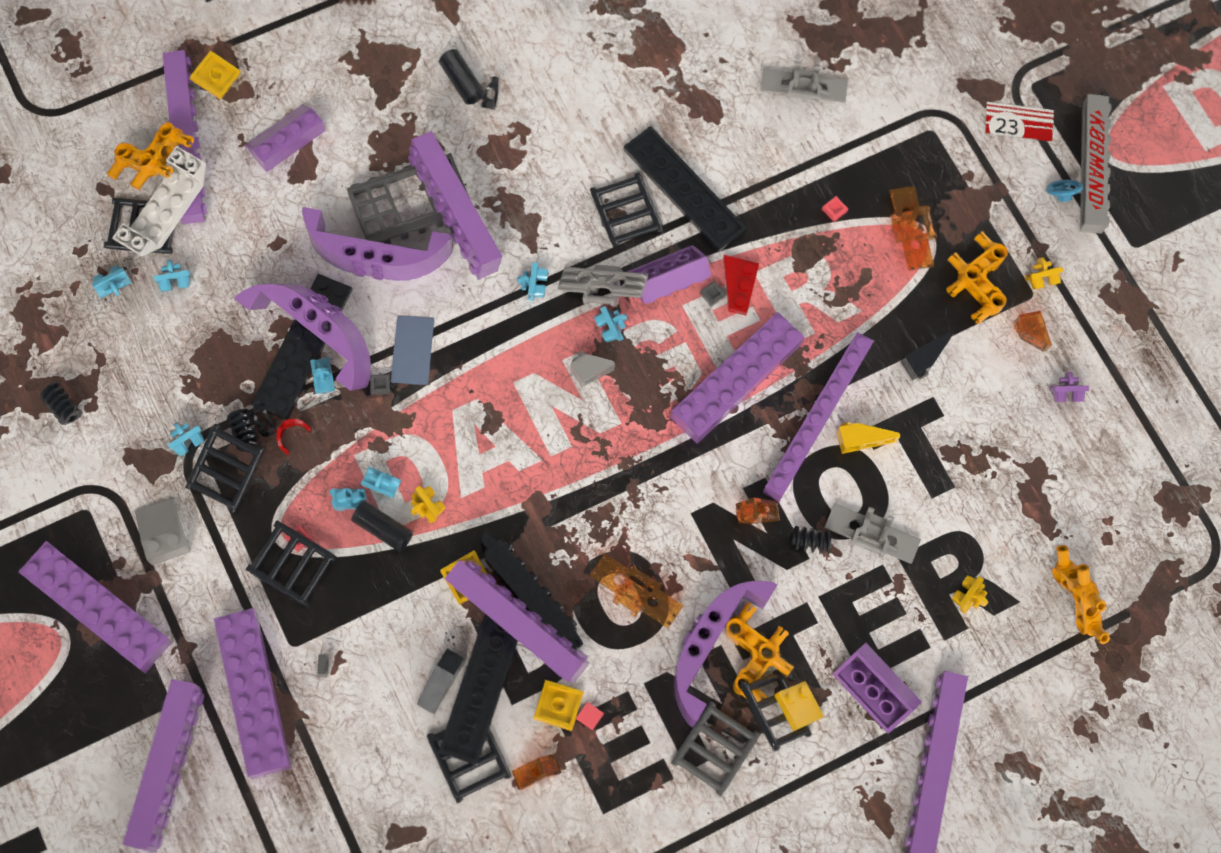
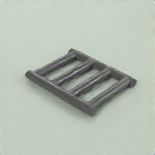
[671,701,760,797]

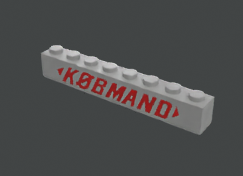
[1080,94,1111,234]

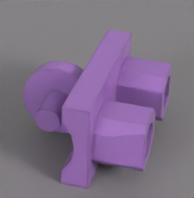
[1050,372,1089,402]

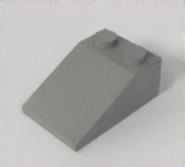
[135,498,190,565]

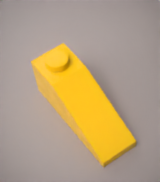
[836,422,900,454]

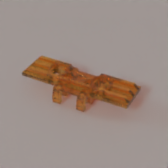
[889,186,937,271]
[589,553,684,629]

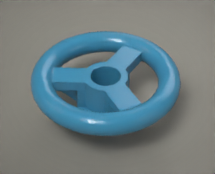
[1046,180,1083,202]

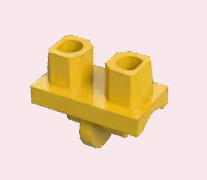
[1024,257,1064,290]
[410,486,445,524]
[952,576,988,614]

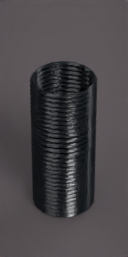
[439,49,485,105]
[351,501,413,552]

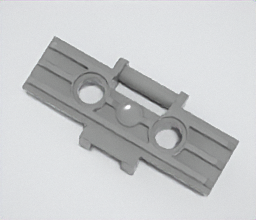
[761,62,848,103]
[557,265,648,307]
[824,503,921,564]

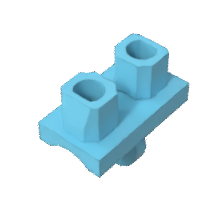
[154,260,191,292]
[517,262,548,301]
[92,265,131,299]
[594,306,628,343]
[310,357,335,394]
[168,422,204,457]
[361,467,401,499]
[329,488,367,511]

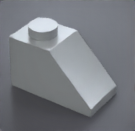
[570,354,615,388]

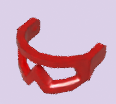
[276,419,312,455]

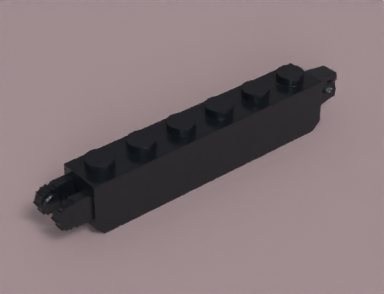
[480,533,583,650]

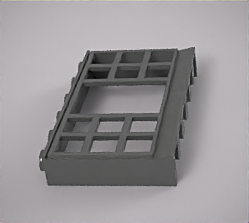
[347,153,470,244]

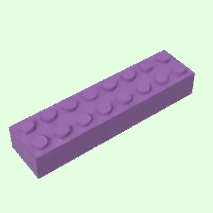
[408,131,502,280]
[670,312,805,444]
[19,541,172,673]
[445,560,590,683]
[214,608,292,779]
[122,679,204,853]

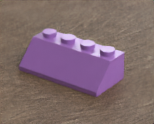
[244,104,325,172]
[627,245,712,304]
[832,643,922,734]

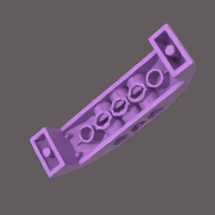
[302,207,453,281]
[234,283,371,391]
[674,581,777,727]

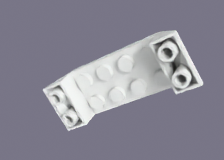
[112,146,206,256]

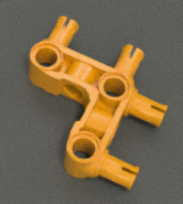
[106,122,194,191]
[946,231,1008,324]
[1052,545,1110,644]
[724,602,794,702]

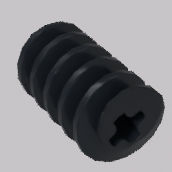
[40,382,83,425]
[227,409,261,452]
[789,526,831,555]

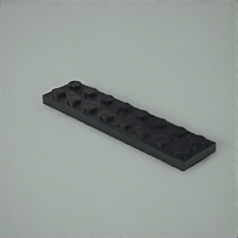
[623,126,747,252]
[251,274,353,420]
[438,613,518,765]

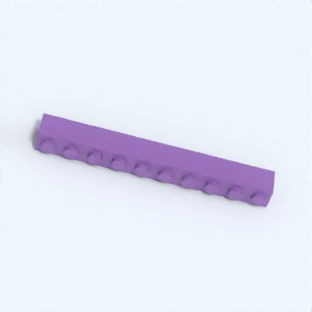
[163,50,207,224]
[763,332,874,502]
[905,671,968,853]

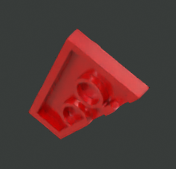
[723,255,759,316]

